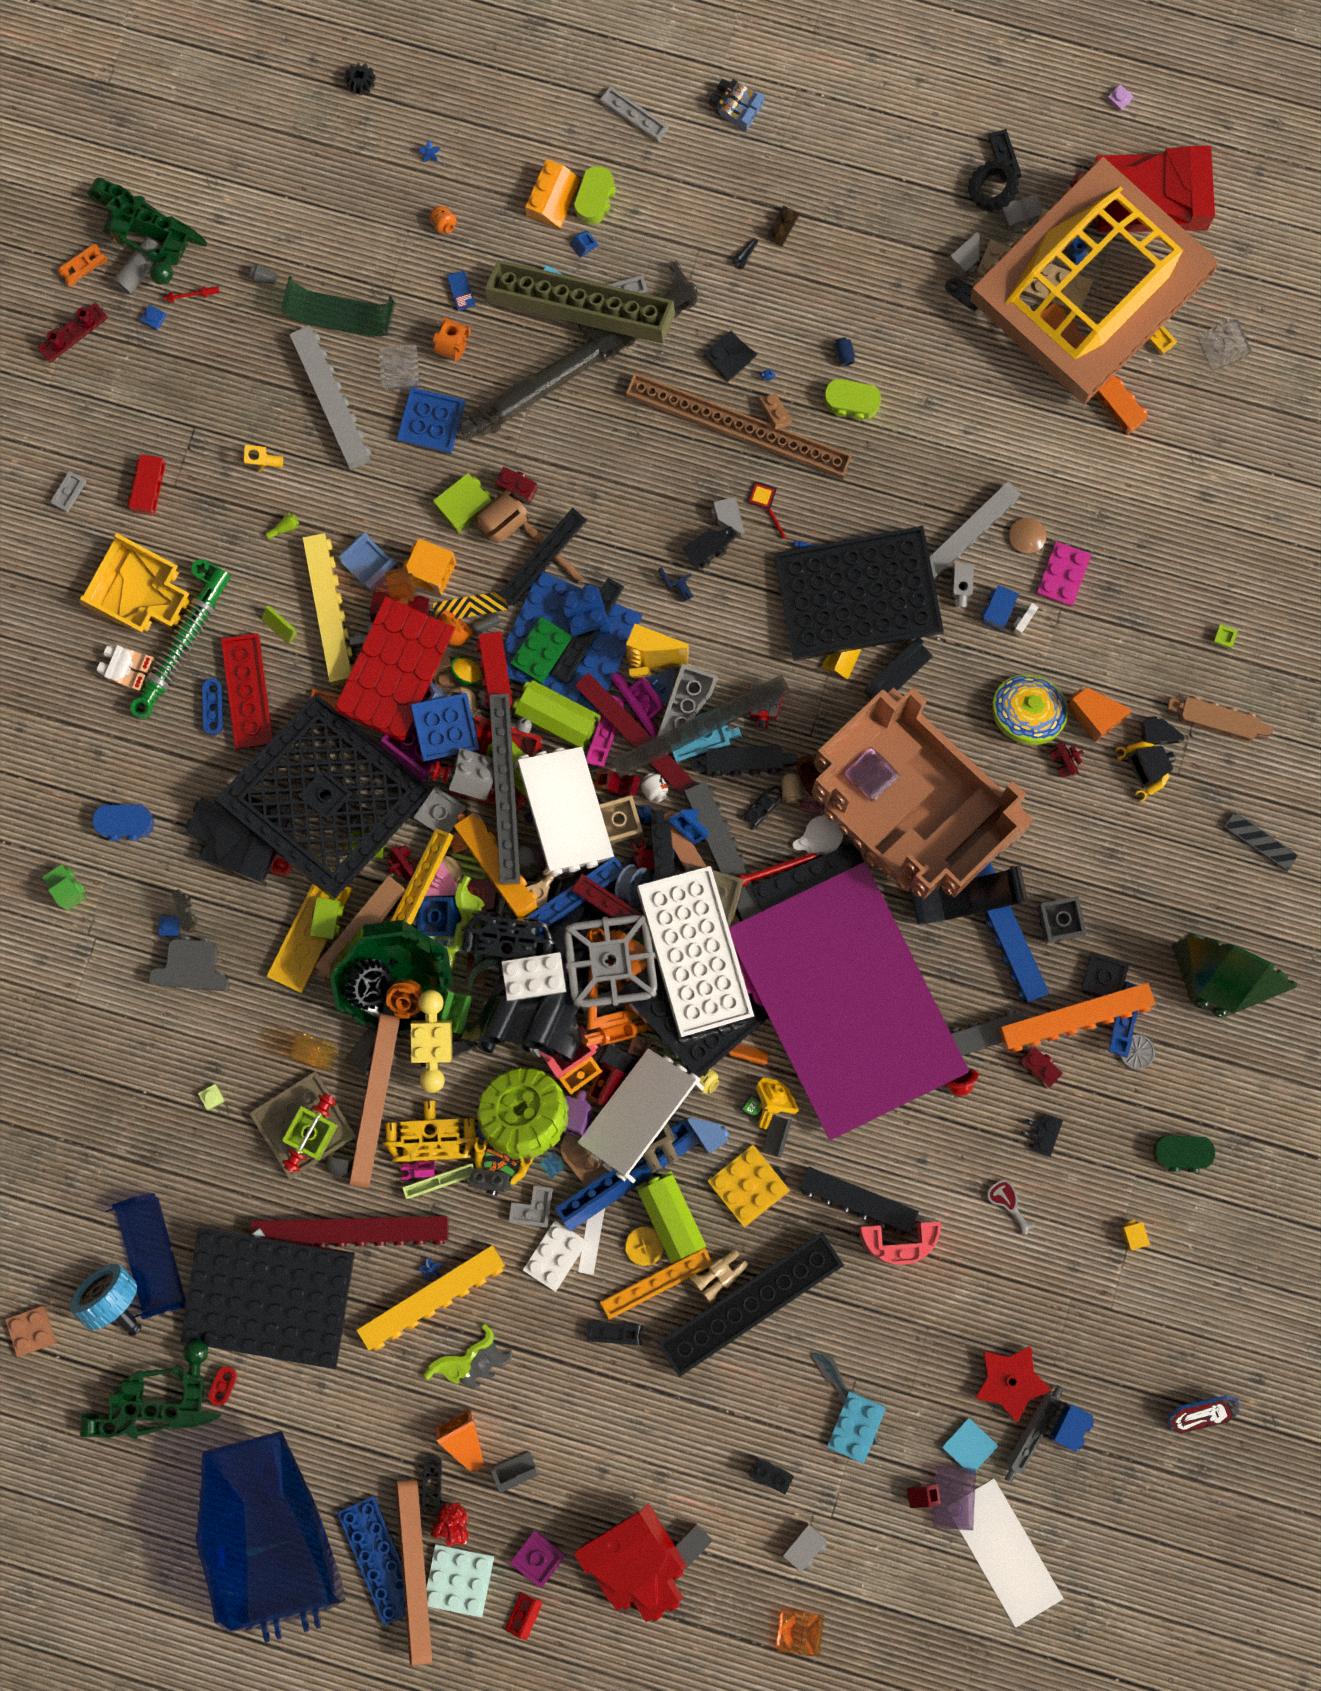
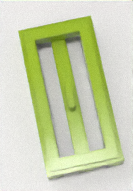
[452,853,487,880]

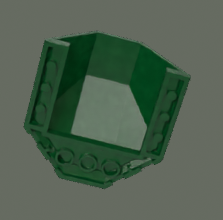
[1172,933,1297,1018]

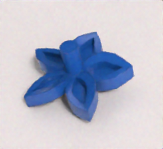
[418,140,440,162]
[418,1257,441,1281]

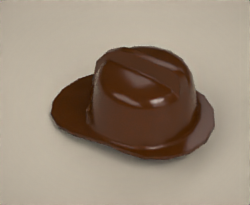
[796,753,822,796]

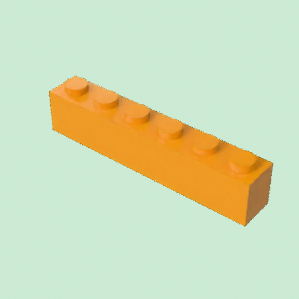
[454,813,538,917]

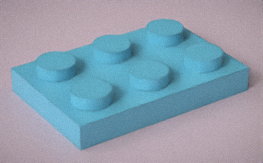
[827,1391,887,1464]

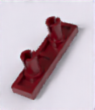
[37,302,108,363]

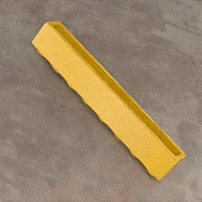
[357,1245,506,1352]

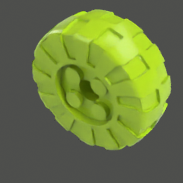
[477,1068,569,1159]

